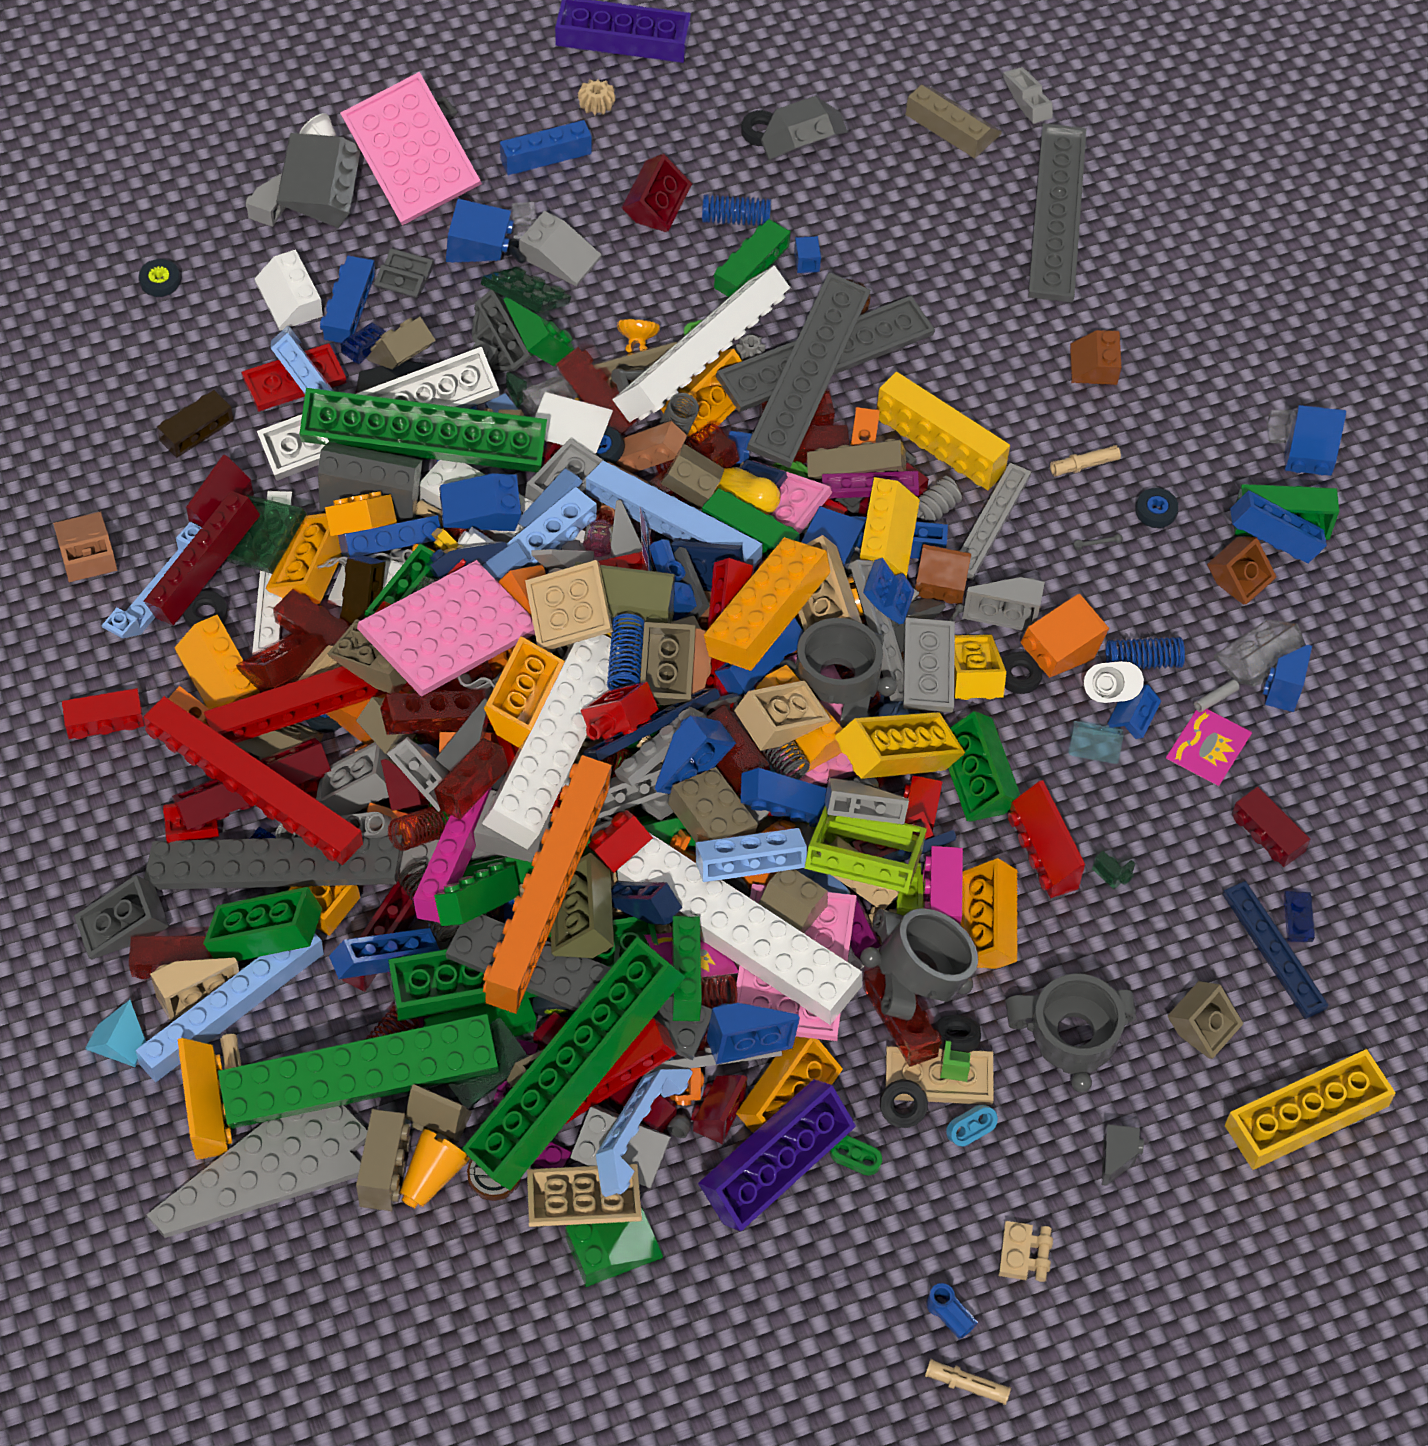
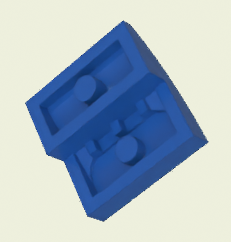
[863,558,915,624]

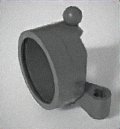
[778,618,897,728]
[860,908,978,1021]
[1005,974,1137,1093]

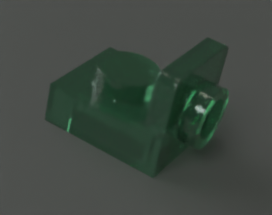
[1092,851,1136,889]

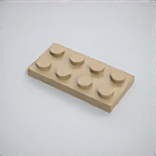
[885,1046,994,1105]

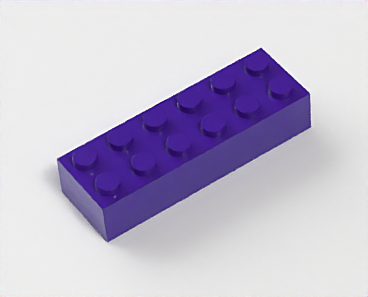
[555,0,691,63]
[698,1079,856,1232]

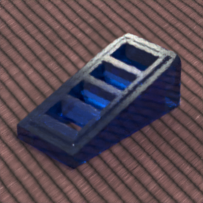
[341,323,386,365]

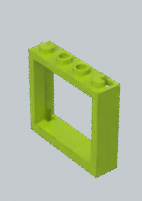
[804,806,927,893]

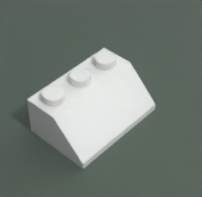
[255,250,323,331]

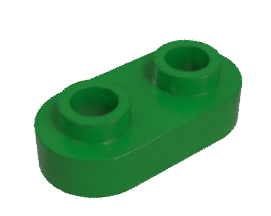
[830,1135,882,1176]

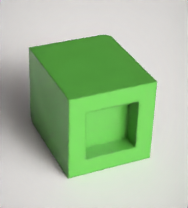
[940,1041,971,1082]

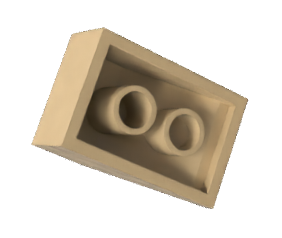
[734,680,831,751]
[150,958,239,1022]

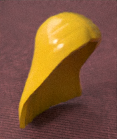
[713,467,781,515]

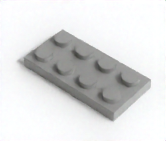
[903,618,955,712]

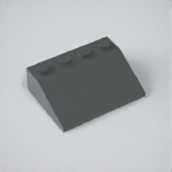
[276,133,360,228]
[318,442,422,523]

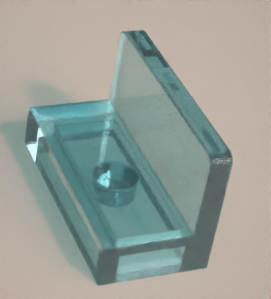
[1069,721,1124,764]

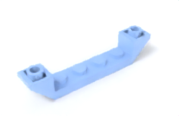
[271,325,334,394]
[102,522,202,638]
[596,1069,693,1197]

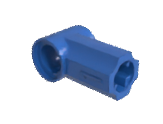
[649,539,686,582]
[926,1283,978,1340]

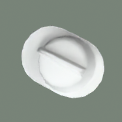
[300,113,336,136]
[1084,661,1144,703]

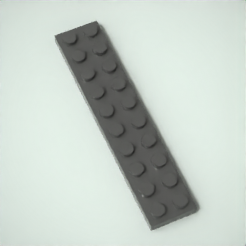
[1028,123,1087,303]
[746,272,871,468]
[715,296,935,412]
[144,835,404,890]
[446,915,712,1060]

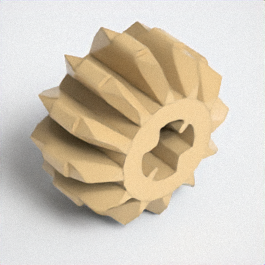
[578,78,615,115]

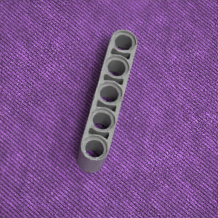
[275,812,398,838]

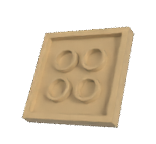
[525,560,613,651]

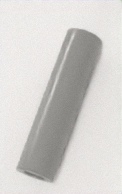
[1194,680,1240,713]

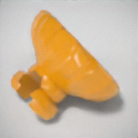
[617,319,660,353]

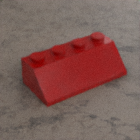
[1008,780,1085,898]

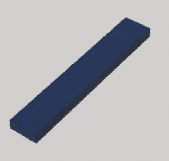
[583,688,721,761]
[1222,881,1329,1019]

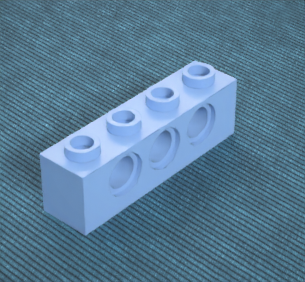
[507,487,597,569]
[696,828,807,882]

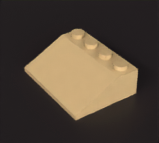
[527,1164,642,1227]

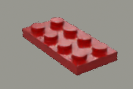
[241,343,347,412]

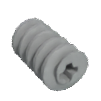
[916,476,962,523]

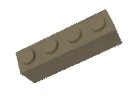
[807,439,906,483]

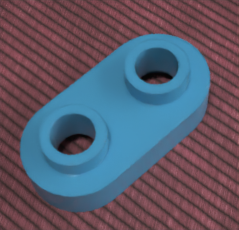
[946,1105,998,1146]

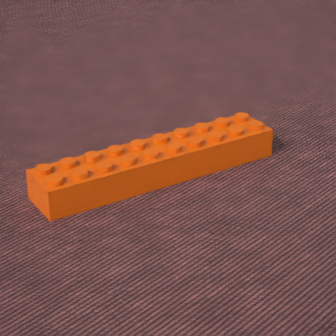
[483,755,612,1014]

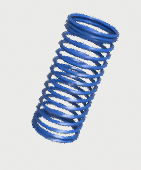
[702,194,771,226]
[607,613,644,690]
[1106,637,1185,670]

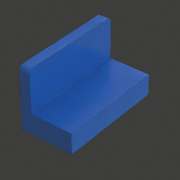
[1107,685,1161,739]

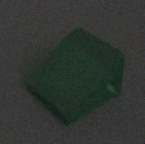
[506,372,527,407]

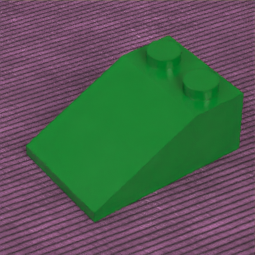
[503,297,575,367]
[565,1208,663,1287]

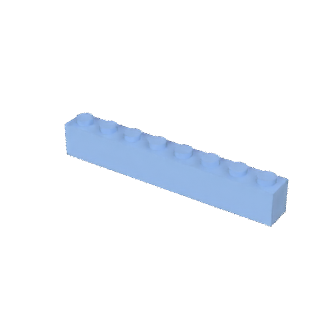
[586,461,762,569]
[135,933,324,1082]

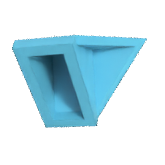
[86,1000,146,1067]

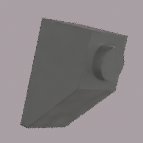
[1101,1124,1144,1186]

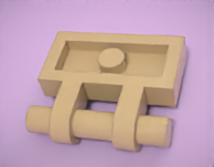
[999,1221,1053,1282]

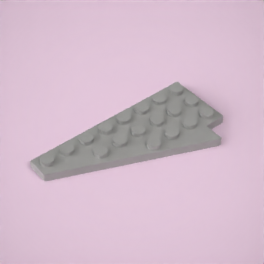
[147,1105,367,1238]

